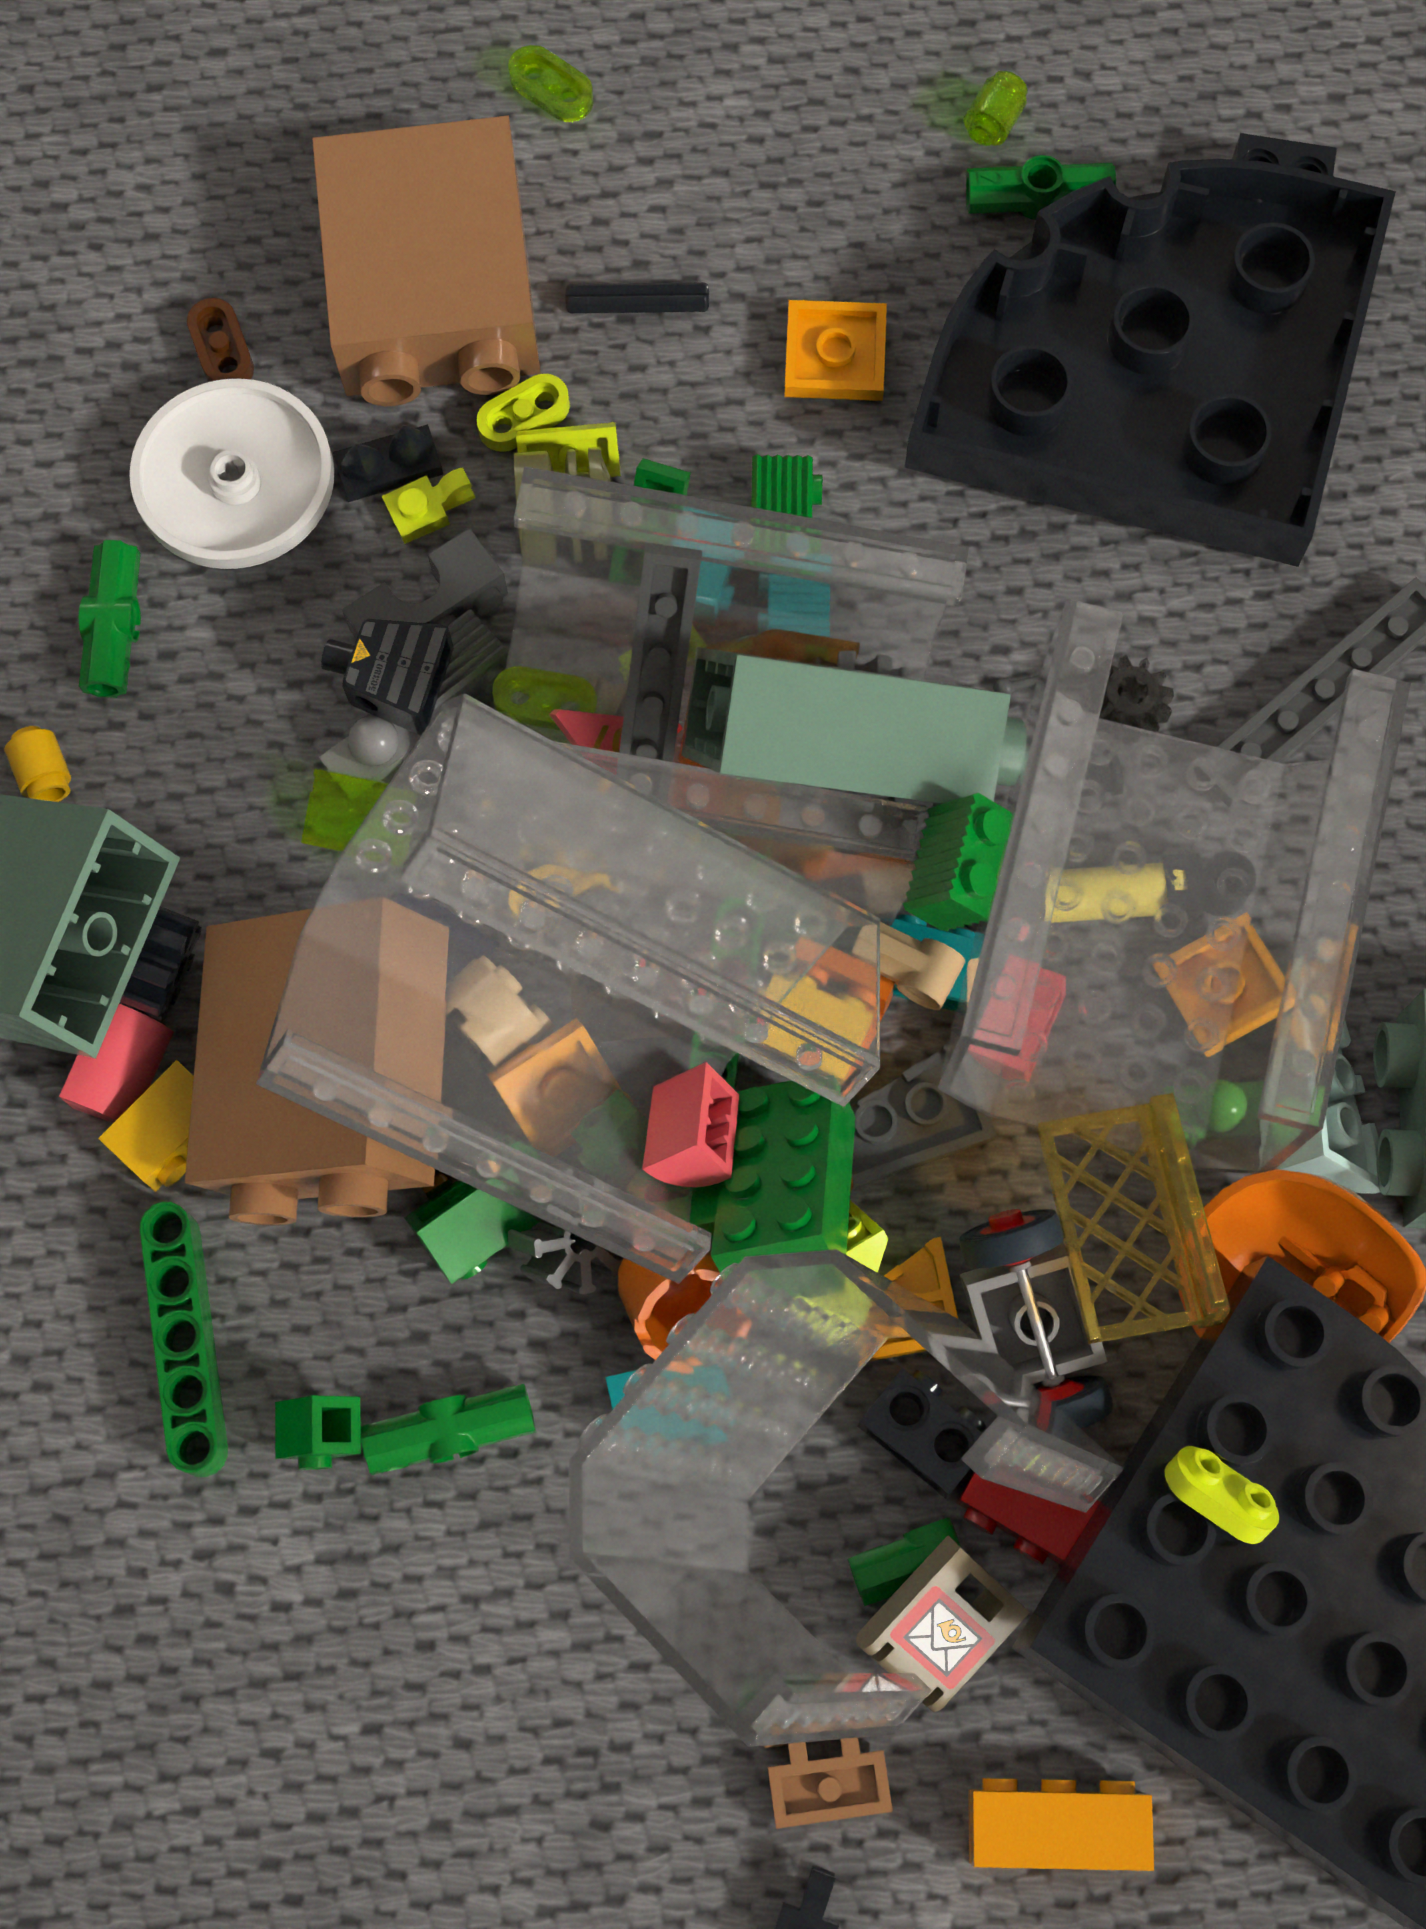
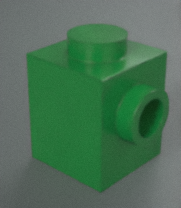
[275,1395,361,1470]

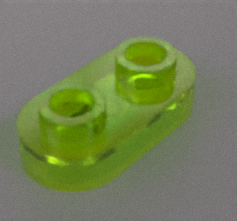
[508,45,594,122]
[493,666,597,731]

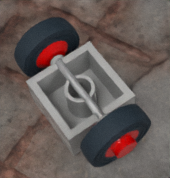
[959,1209,1113,1438]

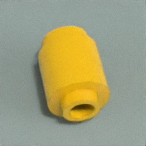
[4,726,71,802]

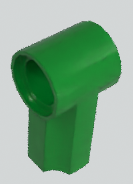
[847,1517,962,1607]

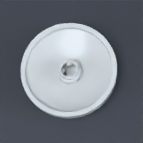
[130,379,334,569]

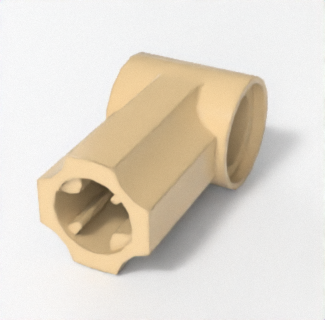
[848,917,966,1010]

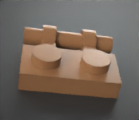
[762,1705,893,1829]

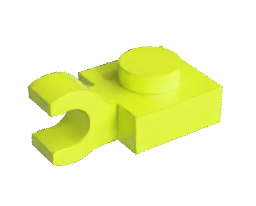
[382,467,476,544]

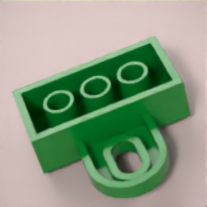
[621,1071,856,1301]

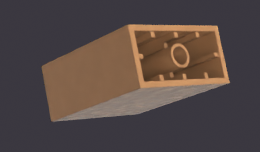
[312,115,541,406]
[185,897,448,1225]

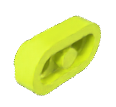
[476,374,570,452]
[1165,1446,1279,1544]

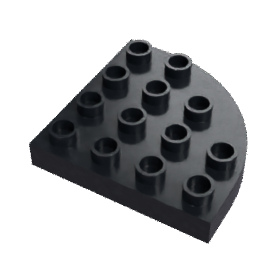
[905,159,1396,567]
[1012,1256,1426,1929]

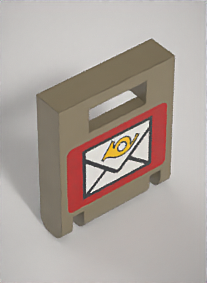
[856,1535,1030,1712]

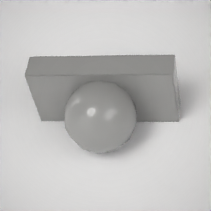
[319,715,434,801]

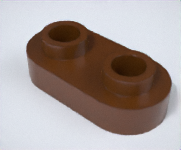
[187,298,254,382]

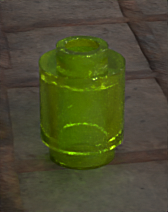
[963,71,1028,146]

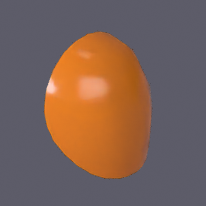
[1178,1169,1426,1343]

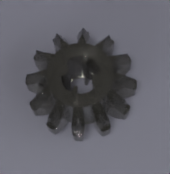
[1084,654,1174,746]

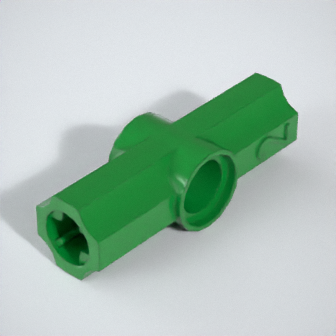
[966,155,1116,220]
[78,540,141,698]
[361,1384,536,1475]

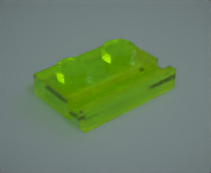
[301,768,420,864]

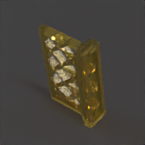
[1037,1093,1230,1344]

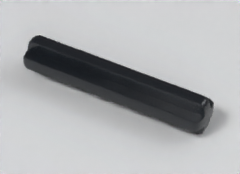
[565,282,709,314]

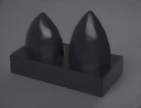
[333,424,444,502]

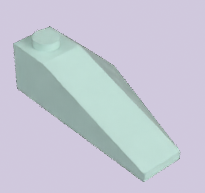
[1262,961,1380,1194]

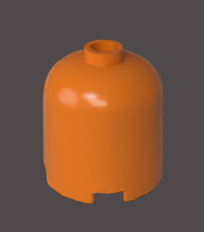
[618,1240,745,1368]

